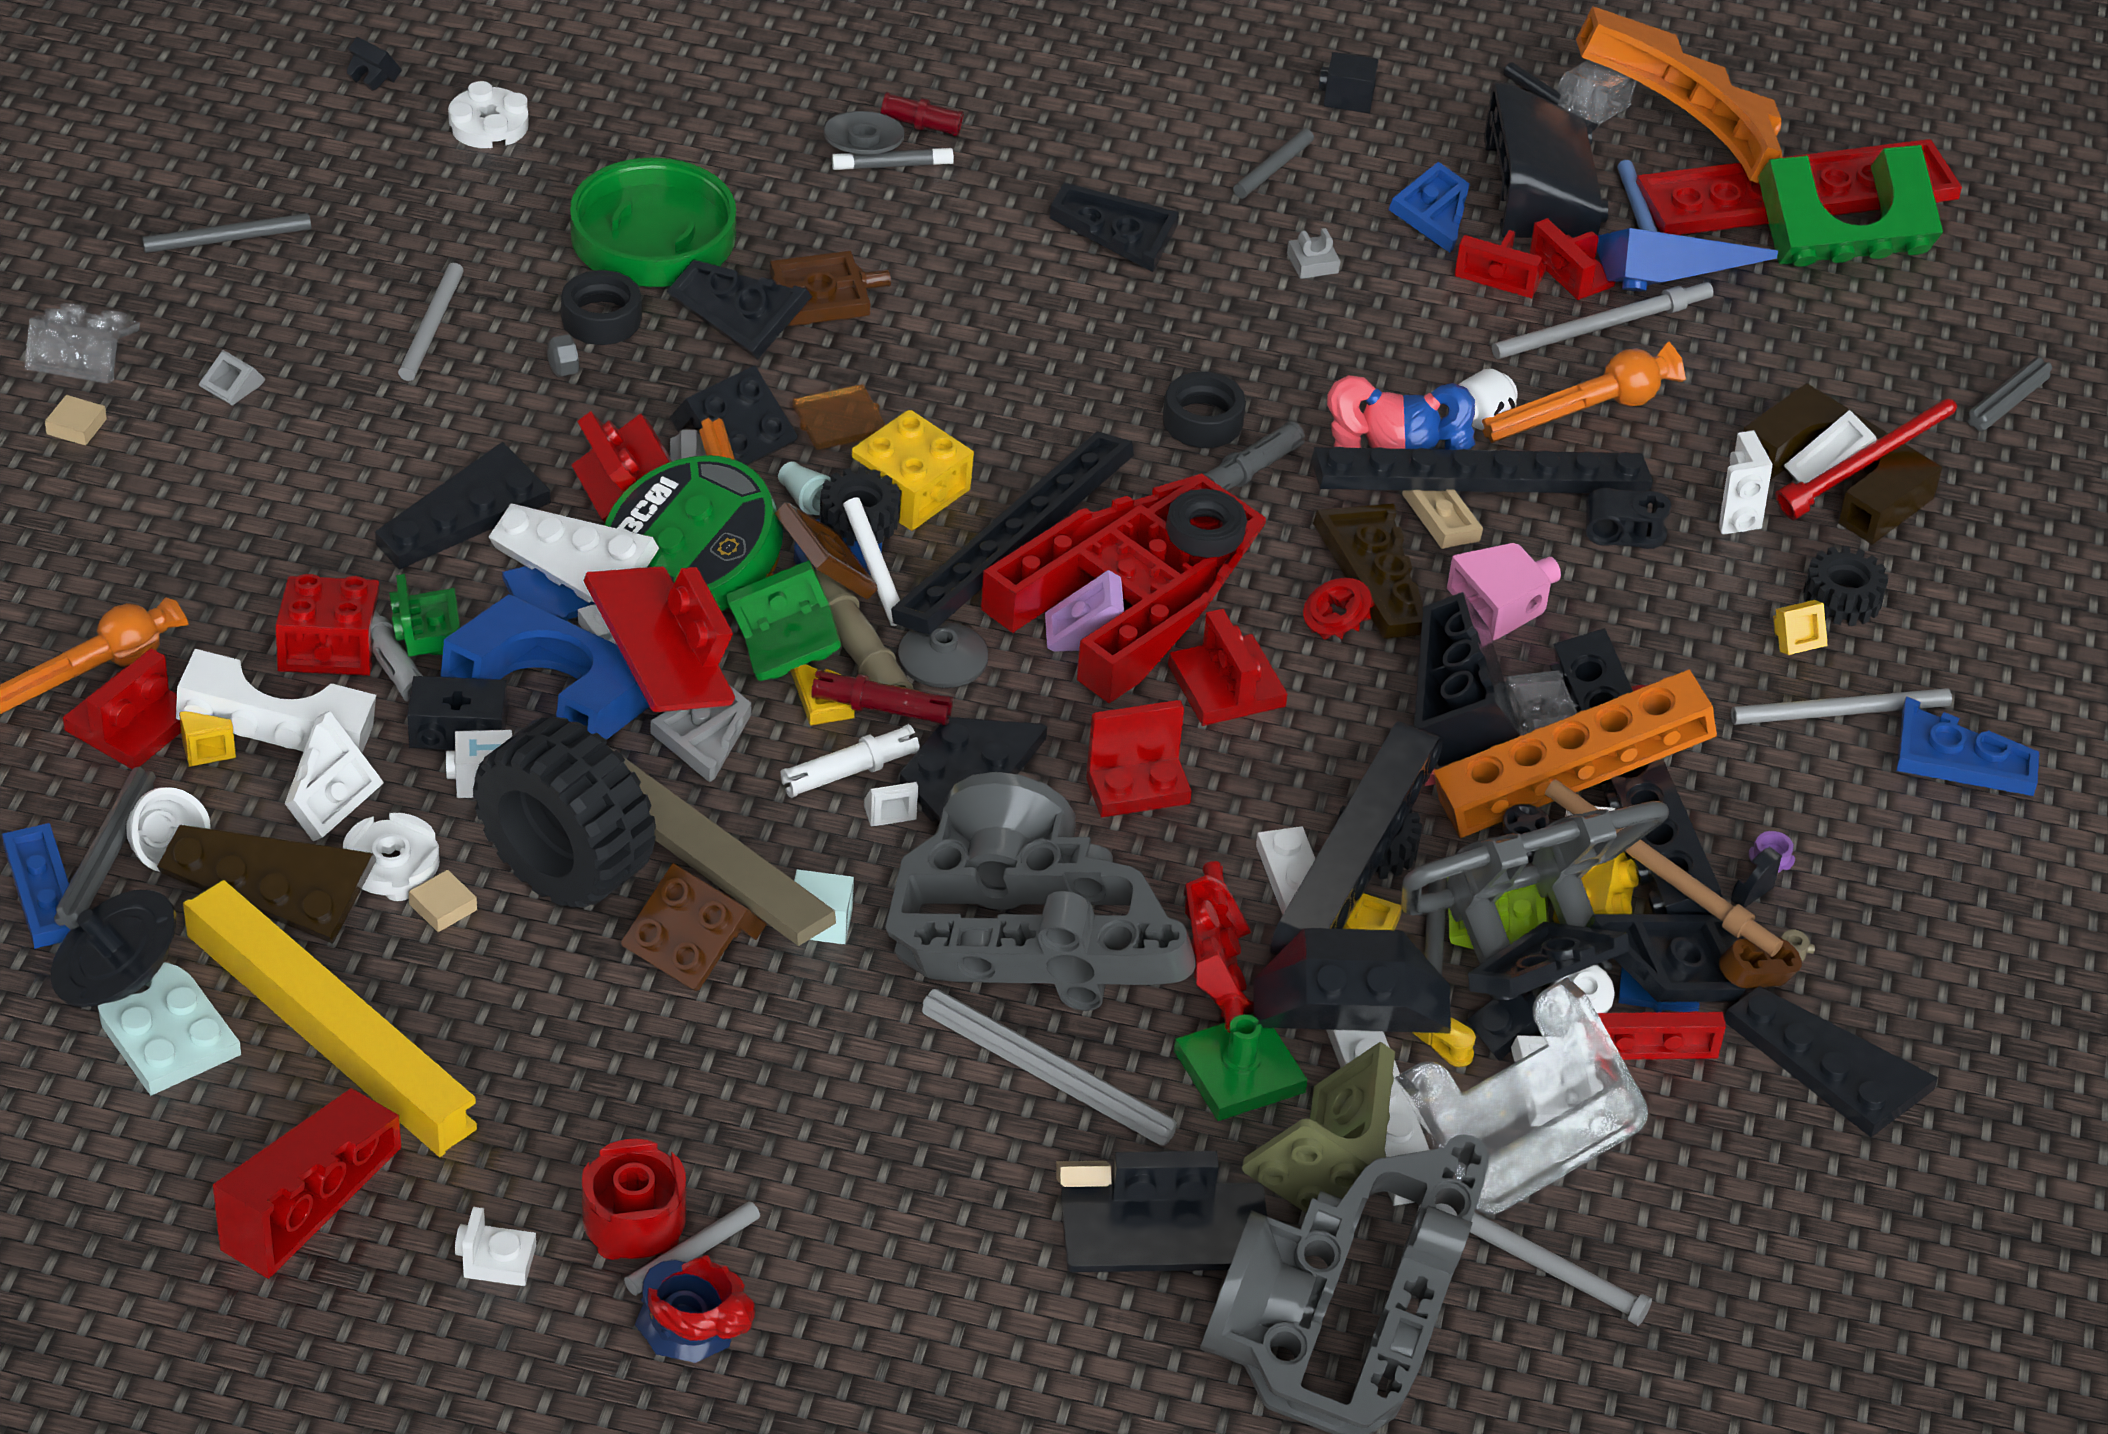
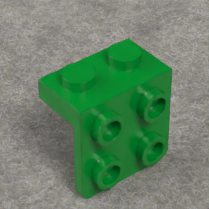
[726,560,841,681]

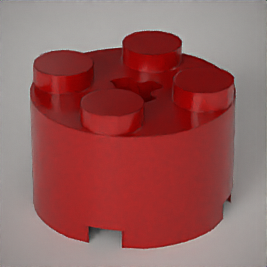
[582,1139,686,1260]

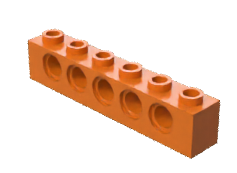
[1433,669,1717,839]

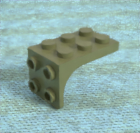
[1242,1042,1395,1213]

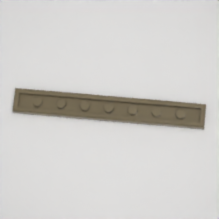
[607,745,836,946]

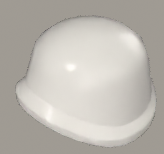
[126,787,210,872]

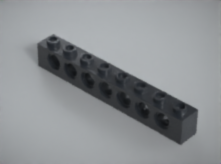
[1550,628,1722,915]

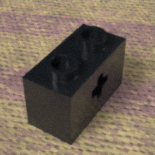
[407,676,508,750]

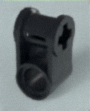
[1586,488,1671,549]

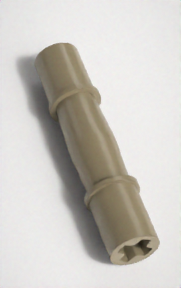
[815,569,914,690]

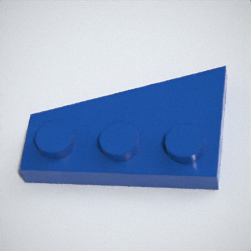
[1896,696,2039,796]

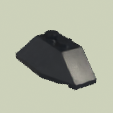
[1253,928,1451,1033]

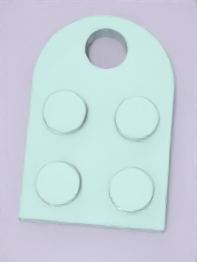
[98,962,241,1096]

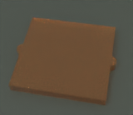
[793,384,886,450]

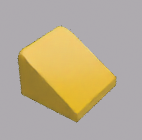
[179,711,236,767]

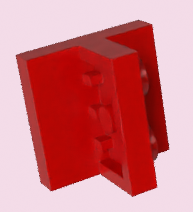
[571,411,672,522]
[1168,609,1288,726]
[63,648,181,769]

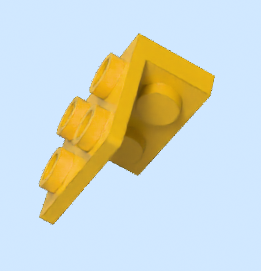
[852,410,974,531]

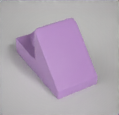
[1045,570,1124,652]

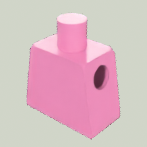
[1447,543,1561,640]

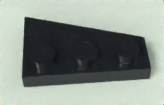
[667,260,812,360]

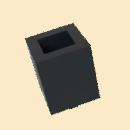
[1318,52,1379,113]

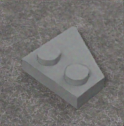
[651,685,751,782]

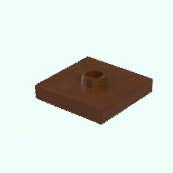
[775,502,878,600]

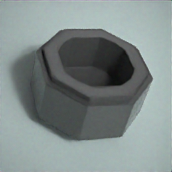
[547,334,579,378]

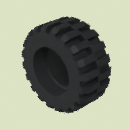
[473,717,656,907]

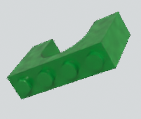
[1758,145,1943,267]

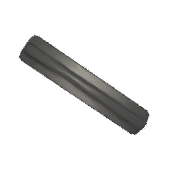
[1967,357,2052,431]

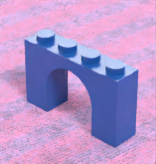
[440,594,650,740]

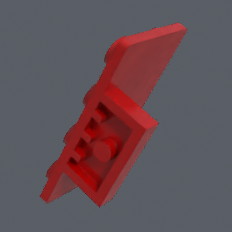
[583,567,735,712]

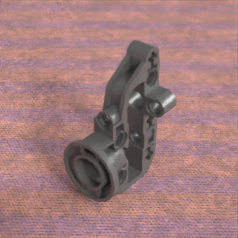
[885,772,1196,1011]
[1200,1134,1489,1434]

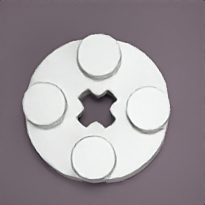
[448,81,529,148]
[343,813,440,901]

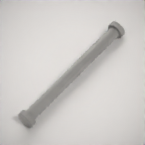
[1436,1203,1652,1326]

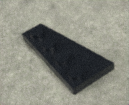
[375,442,551,570]
[1725,986,1938,1137]

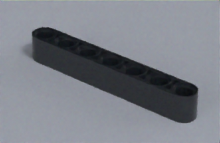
[1270,721,1443,956]

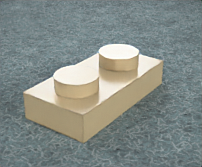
[1402,490,1483,549]

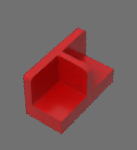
[1529,218,1616,300]
[1455,230,1547,299]

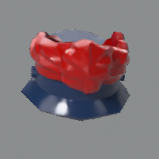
[635,1255,755,1363]

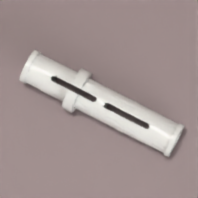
[780,724,919,798]

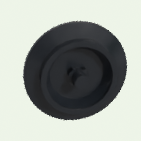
[51,889,177,1007]

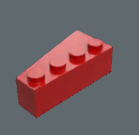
[213,1088,401,1279]

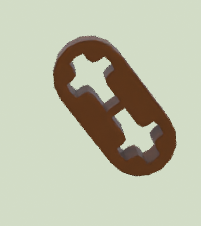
[1719,937,1802,988]

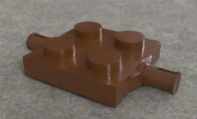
[770,251,891,326]

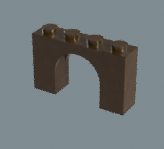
[1743,383,1942,545]

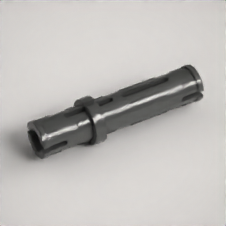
[1204,421,1305,491]

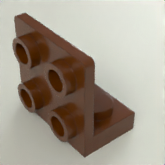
[621,863,767,991]

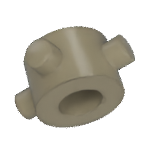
[1781,929,1815,961]

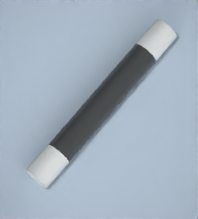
[832,148,953,170]

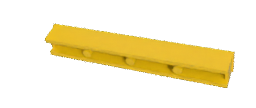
[183,880,477,1158]

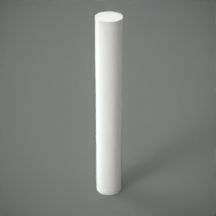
[843,497,900,626]

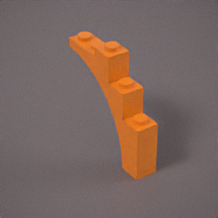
[1576,6,1782,183]

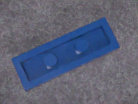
[2,823,71,949]

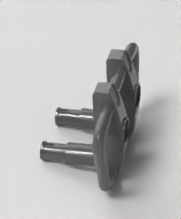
[1401,801,1669,996]

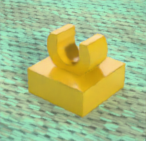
[1773,600,1828,655]

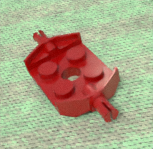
[1183,861,1253,1033]

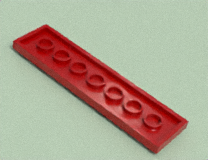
[1636,139,1962,235]

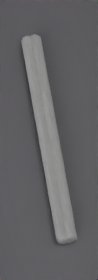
[922,989,1177,1146]

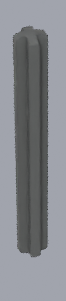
[54,766,156,929]

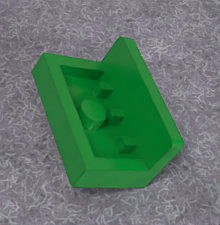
[389,574,461,657]

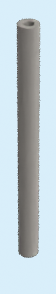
[1731,688,1952,725]

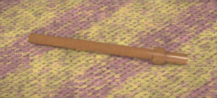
[1545,779,1783,957]

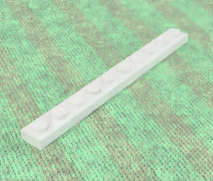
[1256,826,1430,1206]

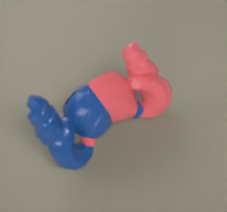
[1327,375,1475,450]

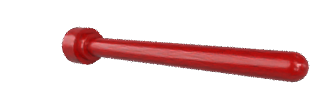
[1775,398,1957,521]

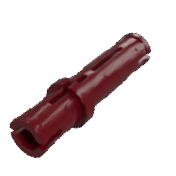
[812,669,953,726]

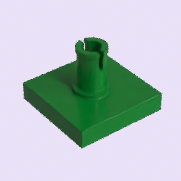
[1174,1014,1308,1121]

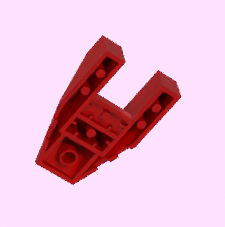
[981,473,1266,704]

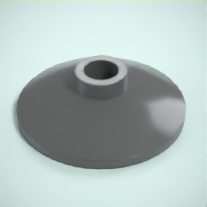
[824,111,904,155]
[898,622,988,688]

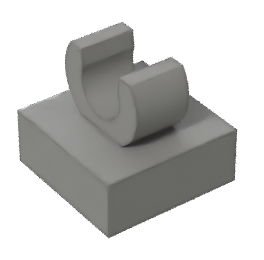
[1287,228,1340,279]

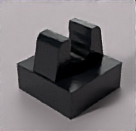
[347,37,402,91]

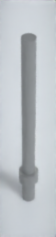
[1492,282,1714,359]

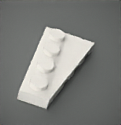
[489,504,659,603]

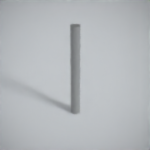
[398,263,464,381]

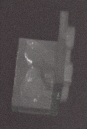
[25,303,140,383]

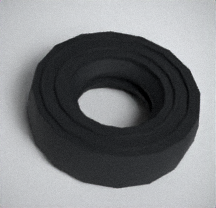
[1166,489,1247,558]

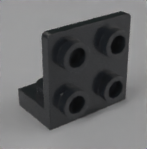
[670,365,798,466]

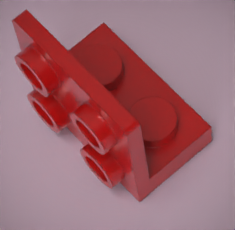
[276,574,379,676]
[1086,700,1192,818]

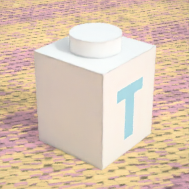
[446,730,512,798]

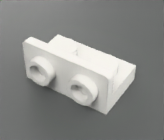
[1719,430,1773,534]

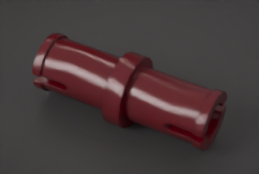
[880,92,964,137]

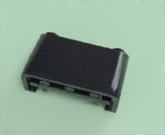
[1484,83,1608,238]

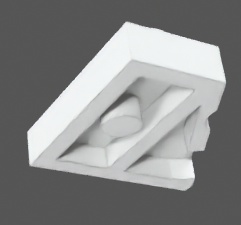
[285,711,384,841]

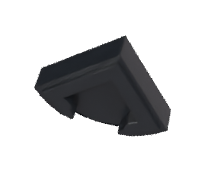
[1731,846,1782,908]

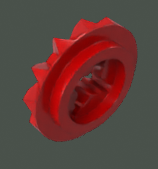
[1303,578,1375,640]

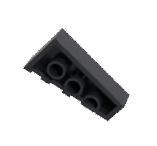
[1414,592,1521,766]

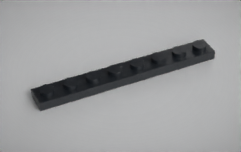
[891,431,1134,635]
[1311,447,1653,493]

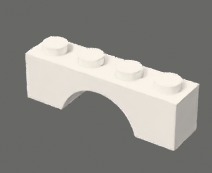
[176,649,376,753]

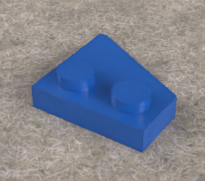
[1388,162,1470,253]

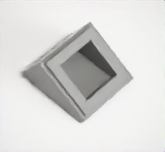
[198,350,266,405]

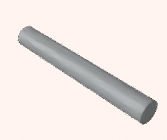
[624,1201,760,1296]

